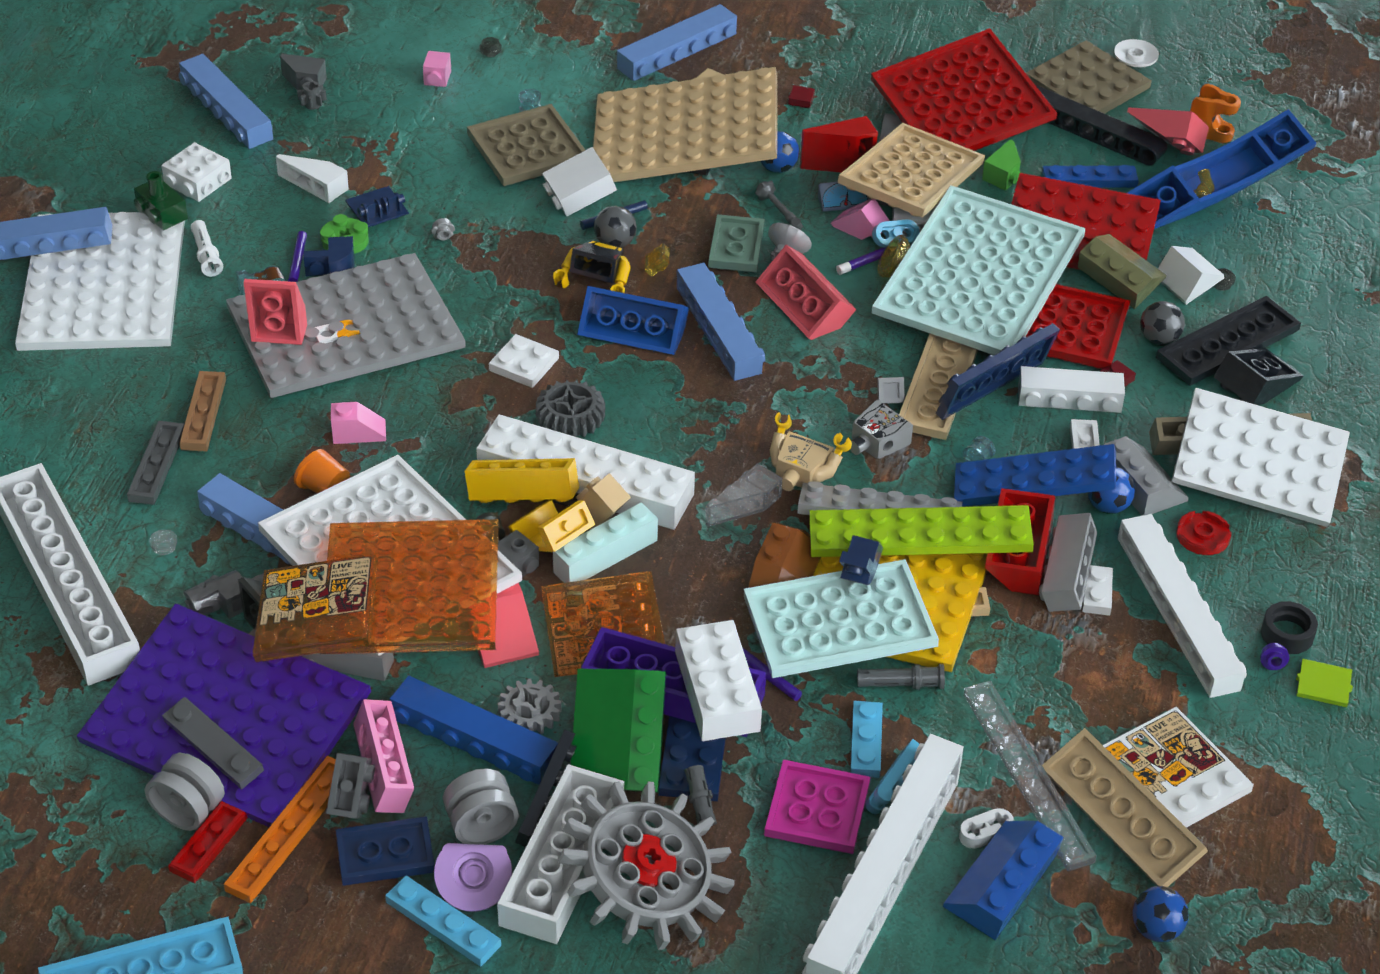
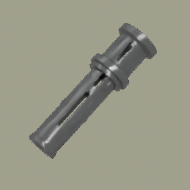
[857,664,945,690]

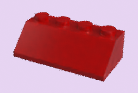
[985,488,1055,595]

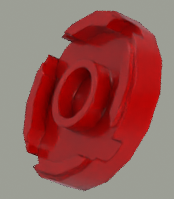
[1176,511,1231,555]

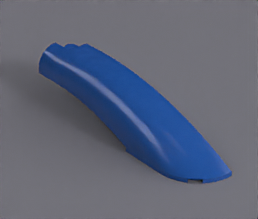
[1127,109,1316,229]

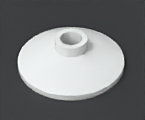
[1114,39,1159,67]

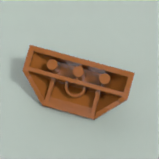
[745,523,821,602]

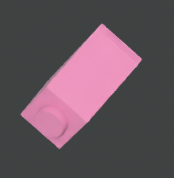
[831,199,890,240]
[331,402,386,444]

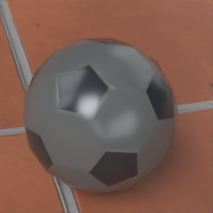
[594,206,637,248]
[1140,301,1185,345]

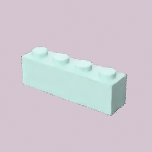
[553,503,658,589]

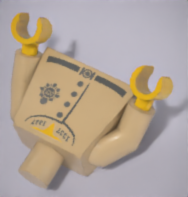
[770,412,852,491]

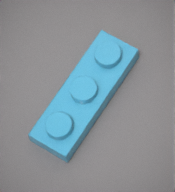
[850,701,883,778]

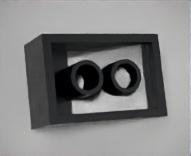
[1214,348,1303,405]

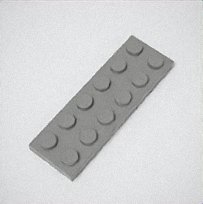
[797,481,962,515]

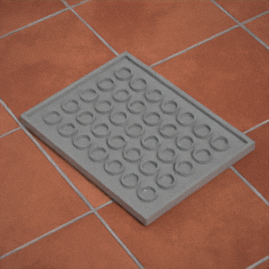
[226,253,466,398]

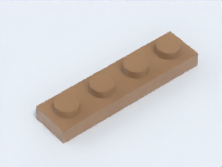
[180,371,226,451]

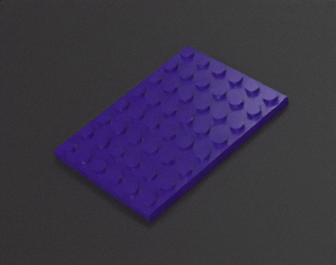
[77,603,371,827]

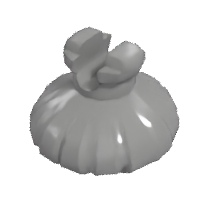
[768,222,812,261]

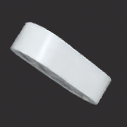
[959,808,1014,849]

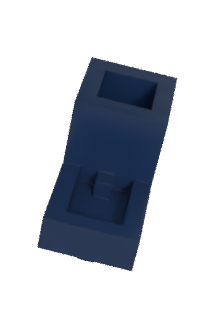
[304,236,355,276]
[839,535,883,585]

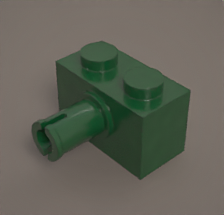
[134,171,188,231]

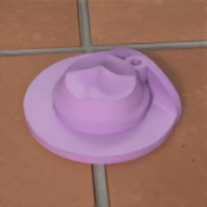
[434,843,512,912]

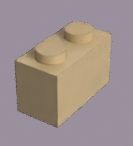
[576,473,631,530]

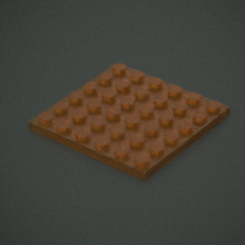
[319,519,499,654]

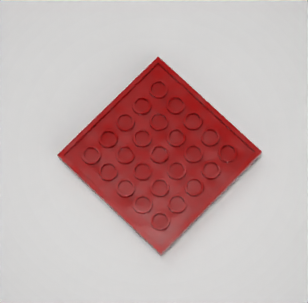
[871,28,1057,151]

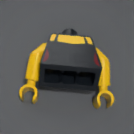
[553,241,630,293]

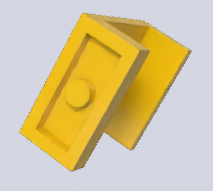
[508,500,595,552]

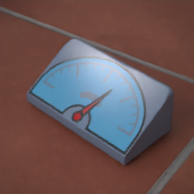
[818,181,868,212]

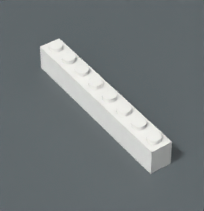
[1118,514,1247,698]

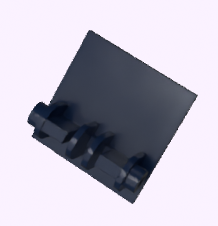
[345,186,409,227]

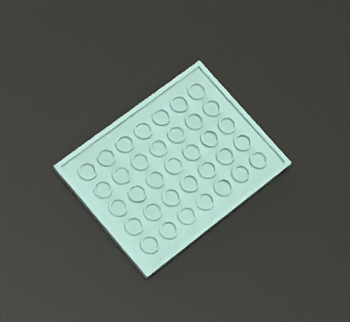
[872,185,1086,355]

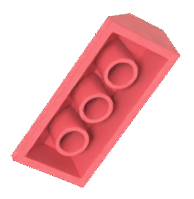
[756,245,857,340]

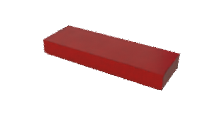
[168,801,248,883]

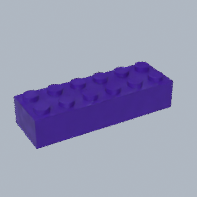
[581,627,766,738]

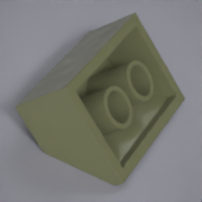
[1078,234,1166,309]

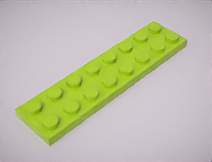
[810,505,1034,557]

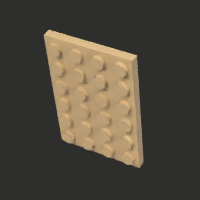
[838,123,985,218]

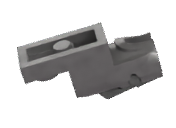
[184,570,272,619]

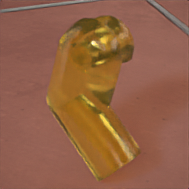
[1193,169,1214,198]

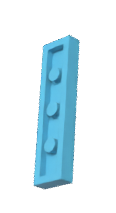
[385,876,501,967]

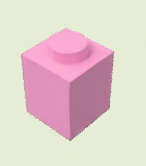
[423,51,451,87]

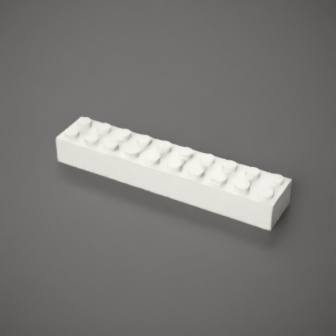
[0,463,140,686]
[802,734,964,974]

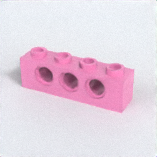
[353,699,414,813]

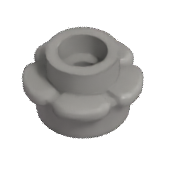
[431,218,455,241]

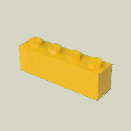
[464,458,579,503]

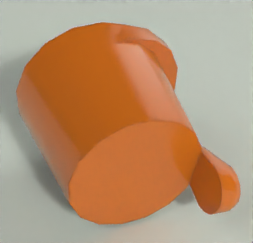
[294,449,350,494]

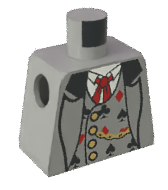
[850,400,913,459]

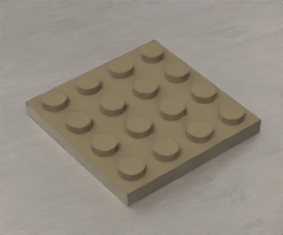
[1026,40,1152,114]
[467,104,585,186]

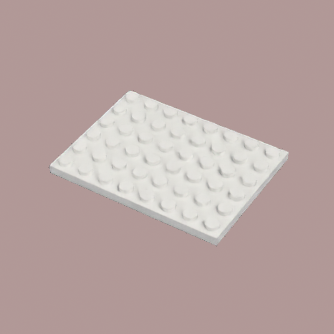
[15,212,185,351]
[258,455,522,656]

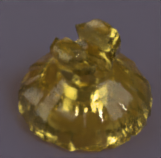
[877,235,910,278]

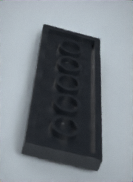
[1156,296,1301,386]

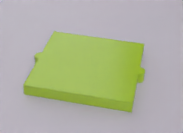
[1296,659,1353,708]

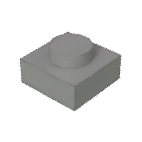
[877,377,905,404]

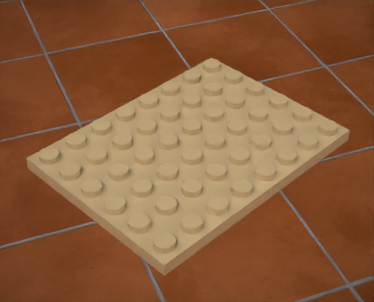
[593,67,777,182]

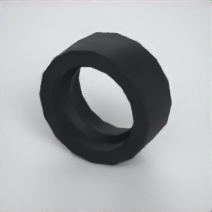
[1261,601,1318,654]

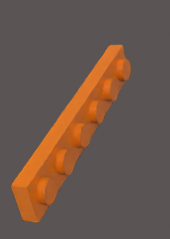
[224,756,336,904]

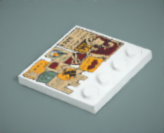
[1103,707,1254,828]

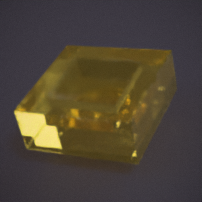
[645,243,670,277]

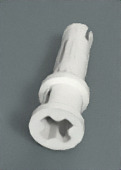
[190,220,223,277]

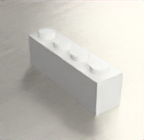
[1018,366,1125,413]

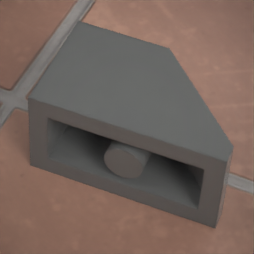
[280,54,327,90]

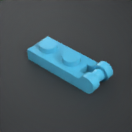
[866,739,919,814]

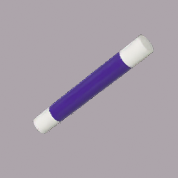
[836,246,901,275]

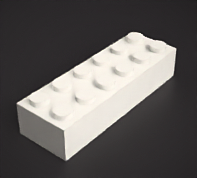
[498,764,624,944]

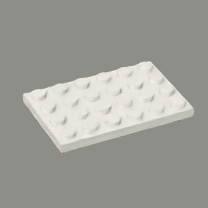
[1171,388,1350,527]

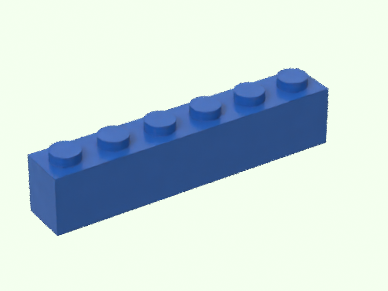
[389,676,558,785]

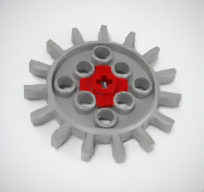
[558,781,735,950]

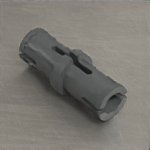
[684,765,717,827]

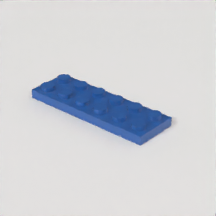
[954,444,1116,507]

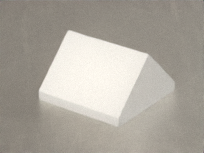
[1158,246,1224,305]

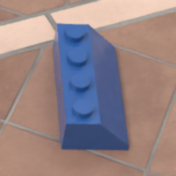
[577,286,689,355]
[943,821,1064,940]

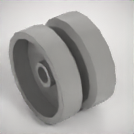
[144,752,225,831]
[442,769,519,845]

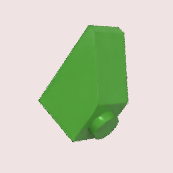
[982,139,1021,191]

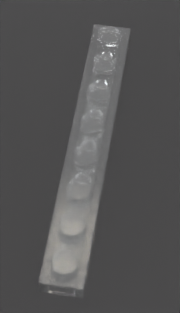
[964,680,1096,871]

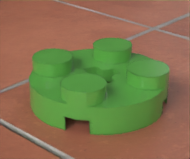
[320,214,369,254]

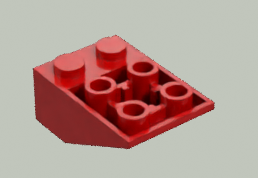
[800,116,878,173]

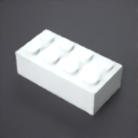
[675,620,762,741]

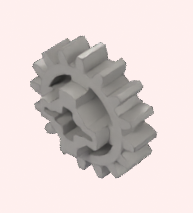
[498,679,561,734]

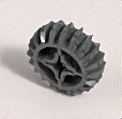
[535,379,605,438]

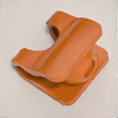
[1190,84,1241,143]

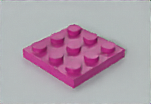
[764,760,871,854]

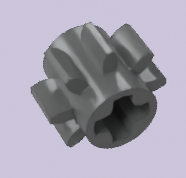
[297,81,327,110]

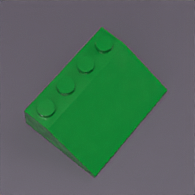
[571,669,666,793]

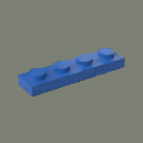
[1042,165,1139,188]

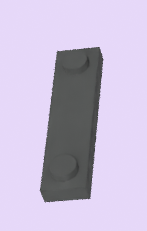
[127,421,184,505]
[162,697,264,790]

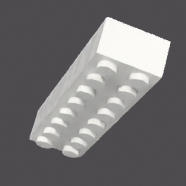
[477,414,695,530]

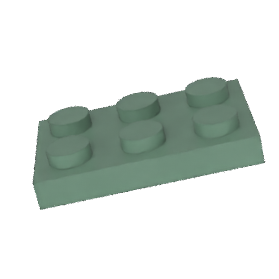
[708,214,765,272]

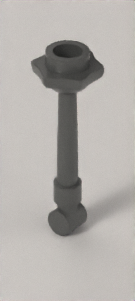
[755,180,803,230]

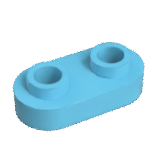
[872,220,920,247]

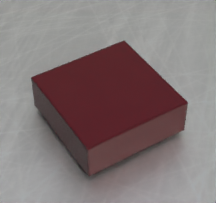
[788,85,815,108]

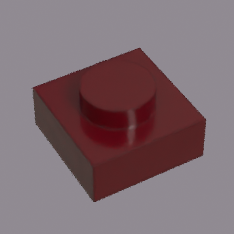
[1100,360,1136,386]

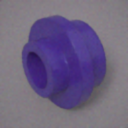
[1260,643,1289,670]

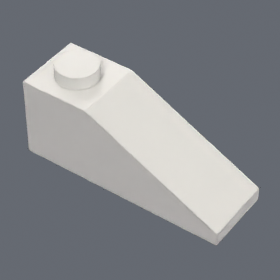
[276,154,349,203]

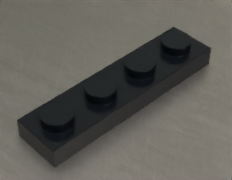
[515,729,577,847]

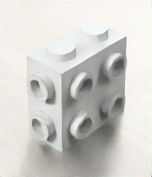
[161,142,232,202]

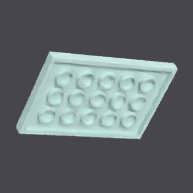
[744,559,939,678]

